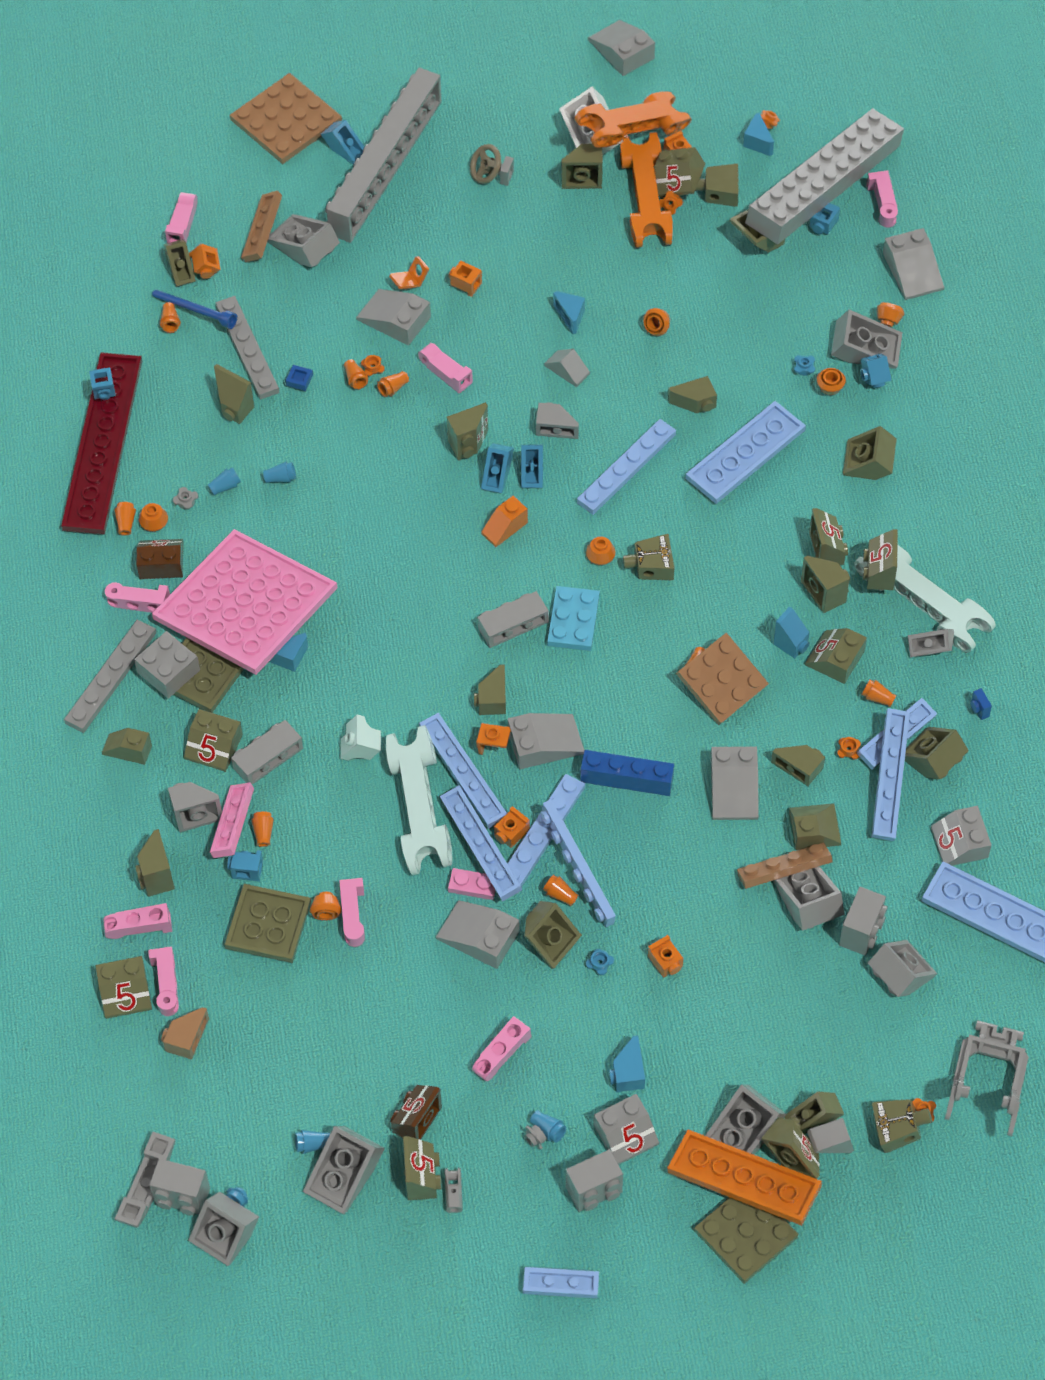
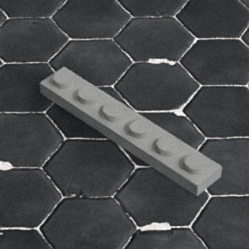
[215,296,279,400]
[64,620,156,733]

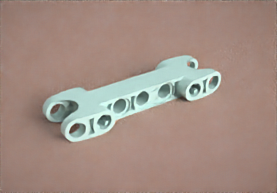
[854,545,996,653]
[386,725,452,875]

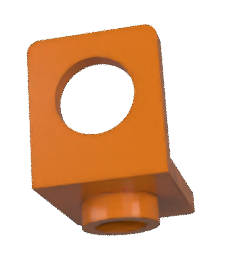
[389,256,429,289]
[476,723,511,755]

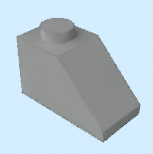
[536,402,579,439]

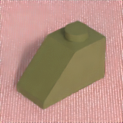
[163,239,196,286]
[668,376,717,413]
[474,664,506,715]
[102,728,152,765]
[771,745,825,786]
[785,1091,844,1134]

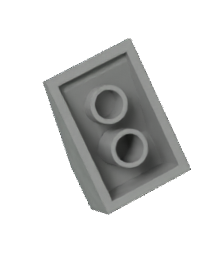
[588,20,655,76]
[267,214,340,267]
[883,228,944,300]
[356,289,431,346]
[831,310,902,369]
[508,713,584,769]
[710,747,759,820]
[773,866,845,931]
[436,900,520,969]
[705,1085,786,1155]
[303,1126,385,1214]

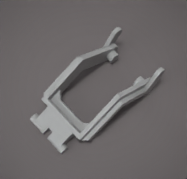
[945,1020,1029,1136]

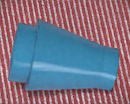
[263,461,296,483]
[207,468,241,495]
[530,1110,567,1143]
[295,1130,330,1154]

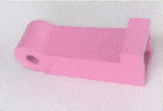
[866,171,898,227]
[165,192,197,243]
[418,343,473,394]
[105,583,170,613]
[340,878,365,947]
[103,903,173,939]
[148,947,179,1016]
[472,1016,531,1081]

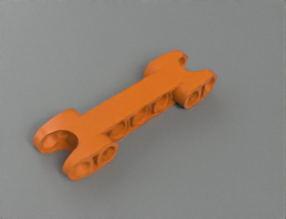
[574,92,692,147]
[620,132,673,248]

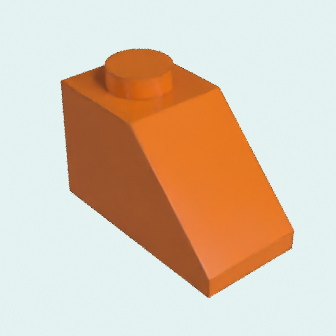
[481,496,528,547]

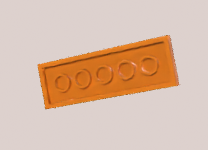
[667,1129,822,1226]

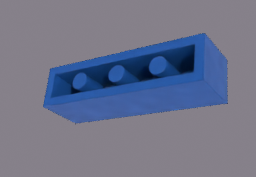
[581,750,674,796]

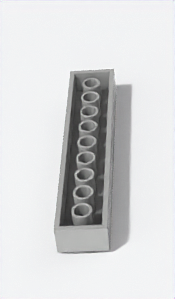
[326,68,442,243]
[746,108,904,244]

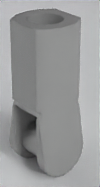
[445,1168,463,1213]

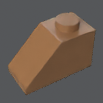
[161,1007,209,1060]

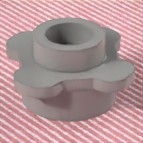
[173,487,198,509]
[525,1125,547,1150]

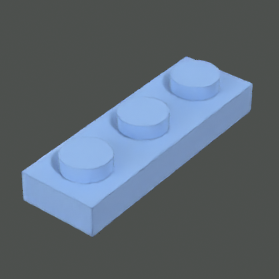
[523,1267,599,1299]

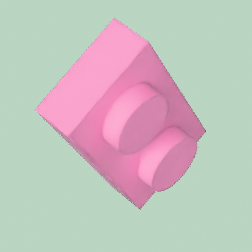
[448,868,496,900]

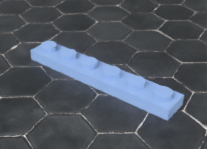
[577,419,676,515]
[871,708,910,841]
[419,713,507,829]
[508,774,585,894]
[440,785,522,902]
[540,800,616,927]

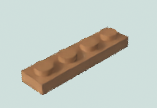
[241,190,282,262]
[737,843,832,889]

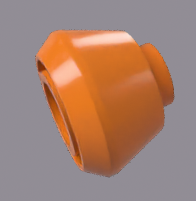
[877,302,905,328]
[643,308,670,336]
[817,368,846,395]
[139,503,168,531]
[586,537,616,565]
[310,891,342,921]

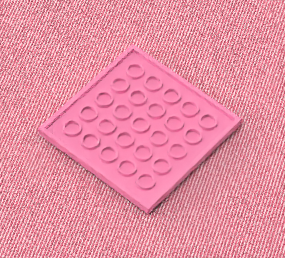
[152,529,338,675]

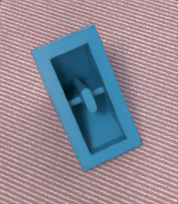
[743,113,774,156]
[553,291,585,334]
[521,445,543,488]
[269,633,308,672]

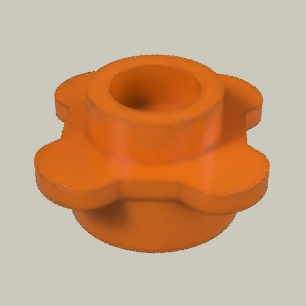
[760,110,780,129]
[659,191,683,215]
[361,355,385,376]
[837,737,861,759]
[913,1098,936,1122]

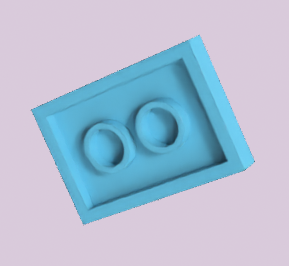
[547,586,600,651]

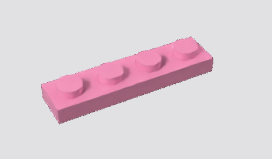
[210,782,254,858]

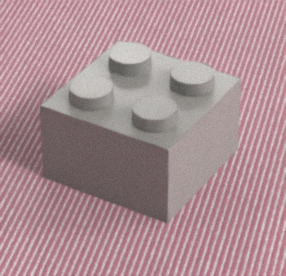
[134,631,200,699]
[839,887,888,956]
[566,1149,623,1212]
[149,1159,210,1215]

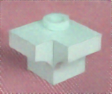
[341,715,381,761]

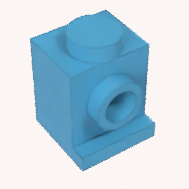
[810,203,840,235]
[89,367,116,400]
[227,850,263,882]

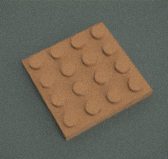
[230,73,342,164]

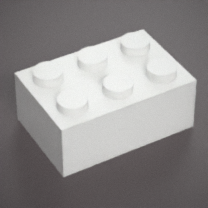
[560,87,623,155]

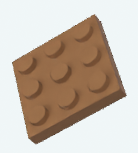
[676,632,769,725]

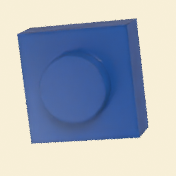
[286,365,313,391]
[970,688,992,720]

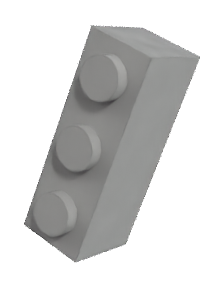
[478,591,549,648]
[231,720,303,785]

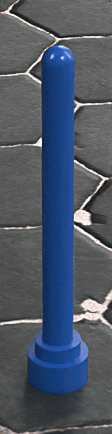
[152,290,237,329]

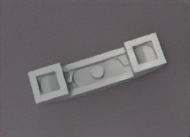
[115,1132,176,1228]

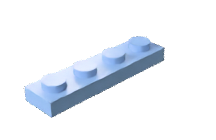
[857,698,937,770]

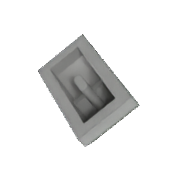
[544,348,590,387]
[807,1118,854,1153]

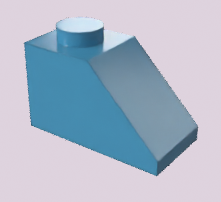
[321,120,364,165]
[481,443,514,493]
[774,607,810,659]
[609,1036,645,1092]

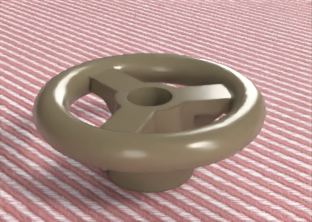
[470,144,501,184]

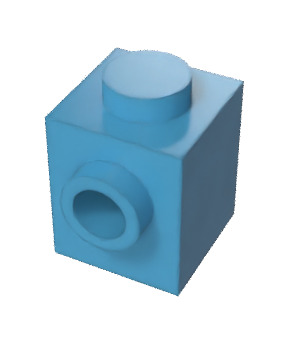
[860,353,892,388]

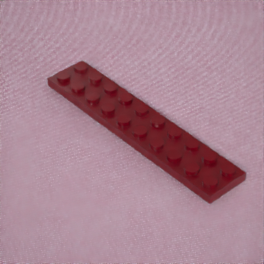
[61,352,142,535]

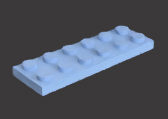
[685,401,806,504]
[921,861,1045,962]

